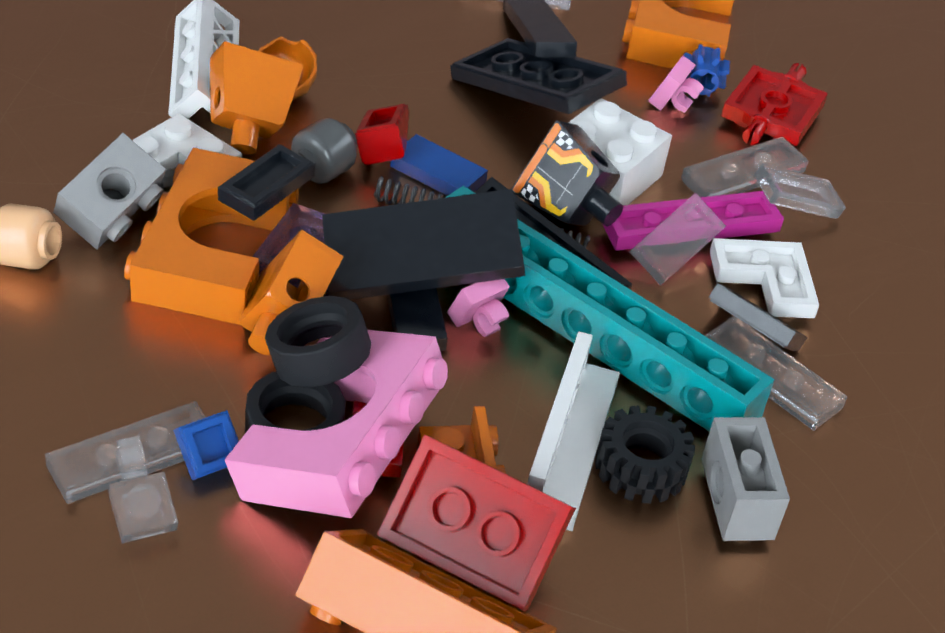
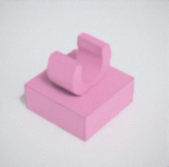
[648,56,704,112]
[447,279,510,337]

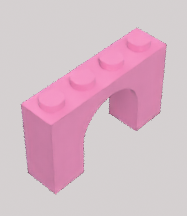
[225,330,448,518]

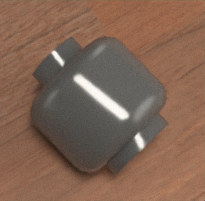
[291,118,358,184]

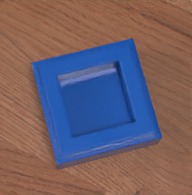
[173,410,239,481]

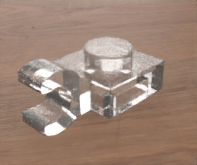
[108,436,178,543]

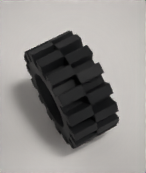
[595,405,695,503]

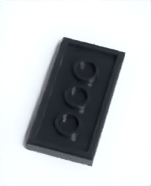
[450,38,627,114]
[322,189,525,300]

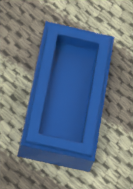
[390,134,488,196]

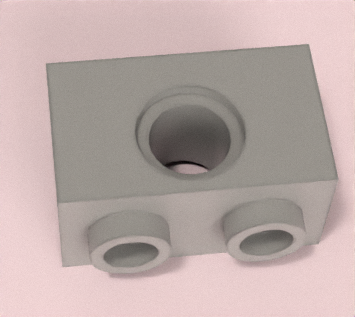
[53,133,166,250]
[701,417,790,541]

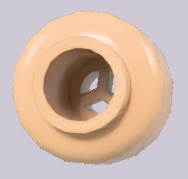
[0,203,62,270]

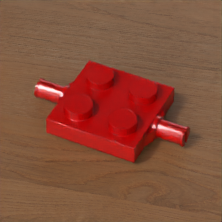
[721,63,828,146]

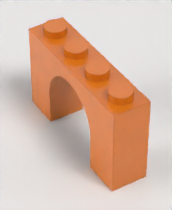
[622,0,734,69]
[124,147,299,325]

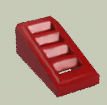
[355,103,409,165]

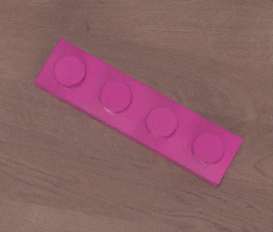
[602,190,784,251]

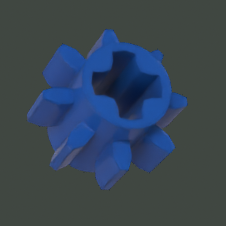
[683,45,730,97]

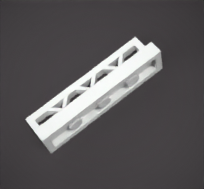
[168,0,239,119]
[527,331,620,531]

